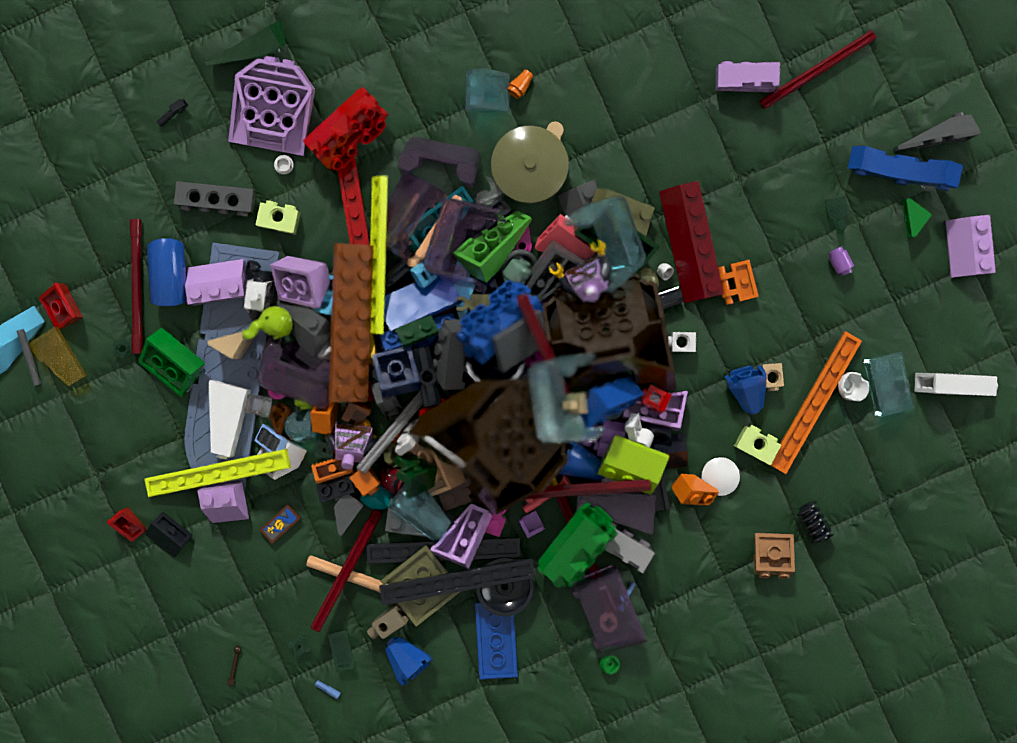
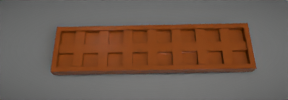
[329,243,373,402]

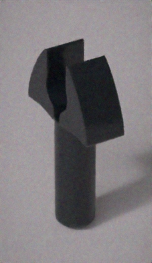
[157,99,188,127]

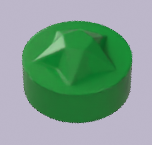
[600,654,620,675]

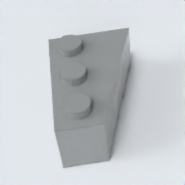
[605,522,655,573]

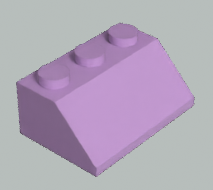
[945,215,996,278]
[270,256,330,308]
[185,259,248,306]

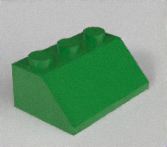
[138,327,205,398]

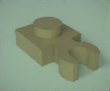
[456,294,490,312]

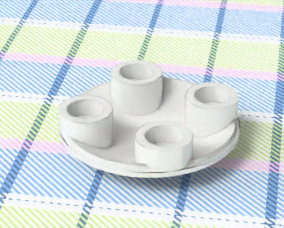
[701,457,740,496]

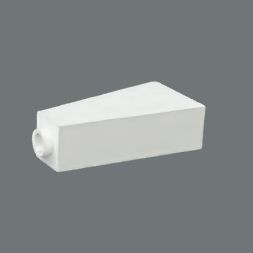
[914,373,998,396]
[209,380,251,460]

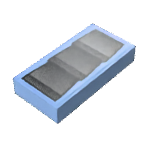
[254,424,288,452]

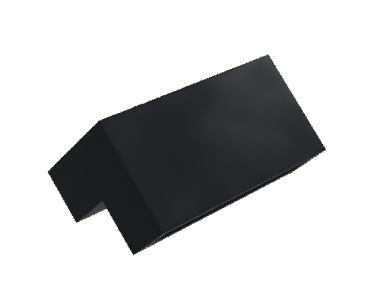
[650,433,688,469]

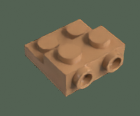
[753,533,795,579]

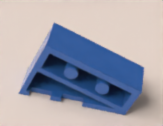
[574,376,644,432]

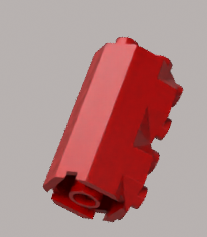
[303,87,389,171]

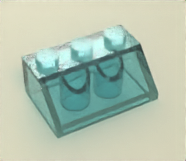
[864,351,914,416]

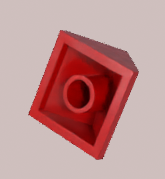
[39,283,83,331]

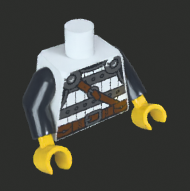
[244,271,274,322]

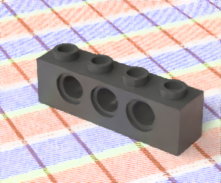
[174,181,256,217]

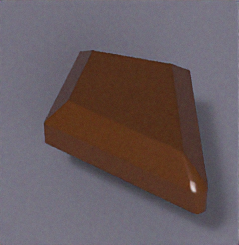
[269,400,291,435]

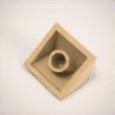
[207,332,254,359]

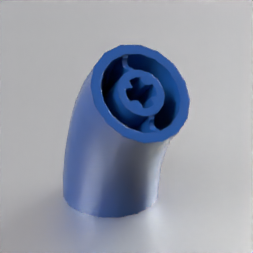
[147,238,187,306]

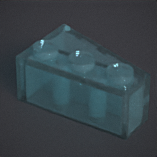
[388,483,451,541]

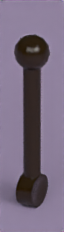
[227,646,241,685]

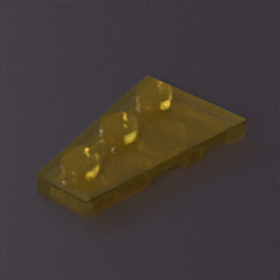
[29,327,87,386]

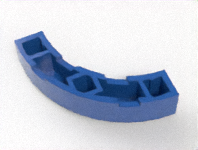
[847,146,963,191]

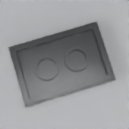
[492,310,547,372]

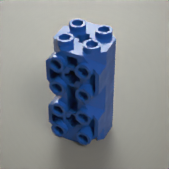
[456,280,544,365]

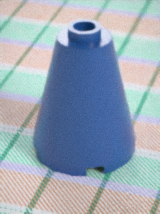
[558,440,605,481]

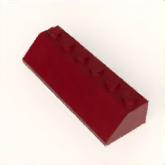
[659,181,724,303]

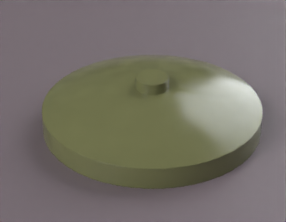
[491,126,569,204]

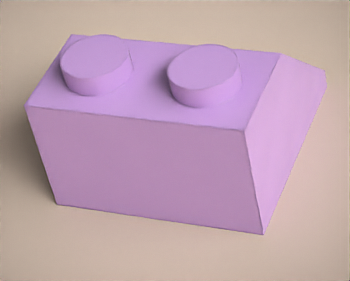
[198,481,249,523]

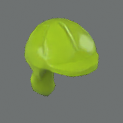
[242,307,293,340]

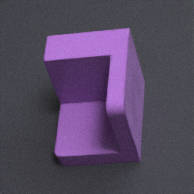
[519,510,545,538]

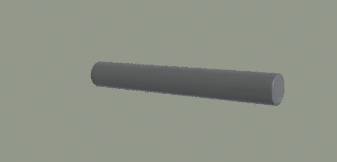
[16,329,41,386]

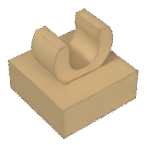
[562,393,588,414]

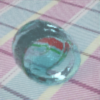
[284,409,317,442]

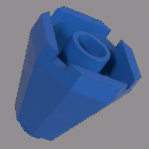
[725,366,767,414]
[385,637,433,686]

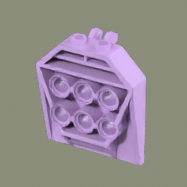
[228,56,315,156]

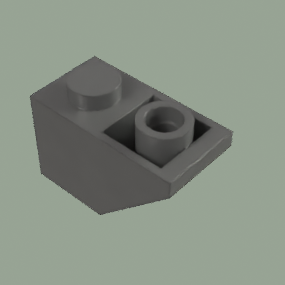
[370,382,403,421]

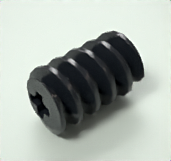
[796,500,834,544]

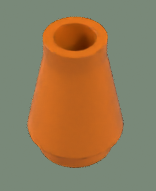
[507,69,533,99]

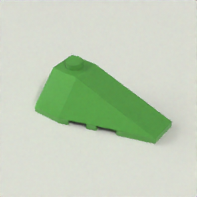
[453,211,532,283]

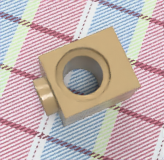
[760,363,784,391]

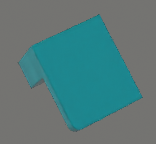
[360,484,392,510]

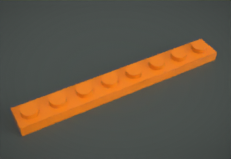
[771,331,862,474]

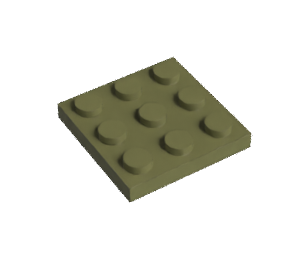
[380,545,461,626]

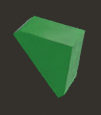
[902,198,932,239]

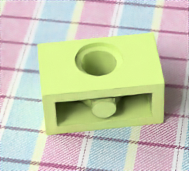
[256,200,301,235]
[734,425,781,465]

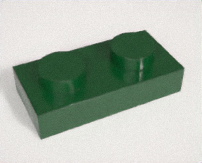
[395,315,439,348]

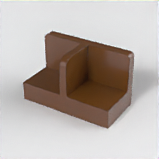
[341,401,371,423]

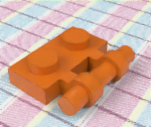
[718,260,759,305]

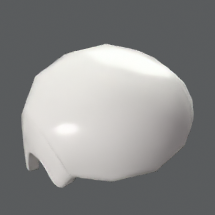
[838,372,869,401]

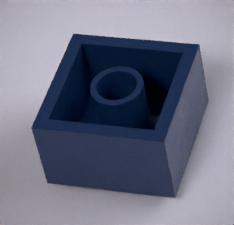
[372,346,420,398]

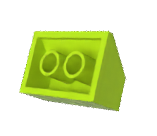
[598,435,669,495]

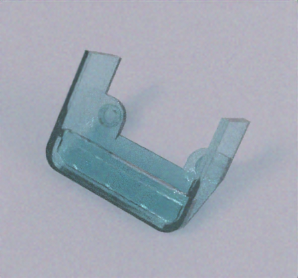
[564,196,645,292]
[529,354,605,442]

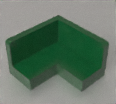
[395,451,437,499]

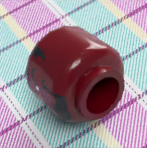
[378,466,407,494]

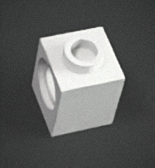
[668,332,696,352]

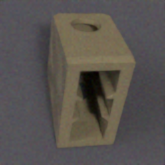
[367,603,410,639]

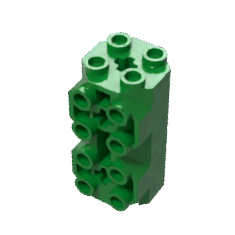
[538,502,618,588]

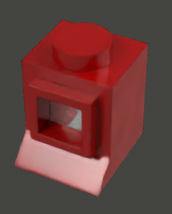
[640,385,672,414]

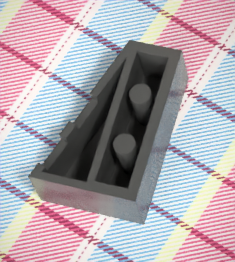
[524,240,584,302]
[432,320,467,390]

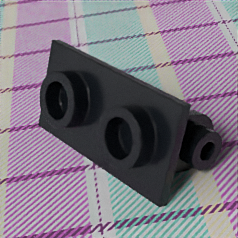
[316,474,357,503]

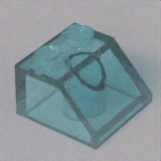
[466,68,510,112]

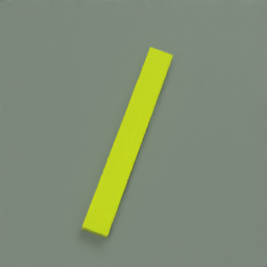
[370,176,388,334]
[144,449,291,497]

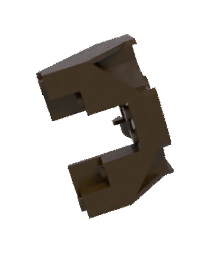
[542,261,677,395]
[407,378,568,515]

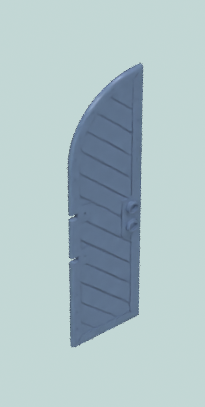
[184,242,280,494]

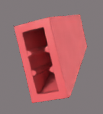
[535,214,595,261]

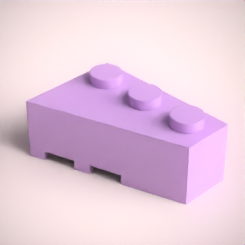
[430,504,492,569]

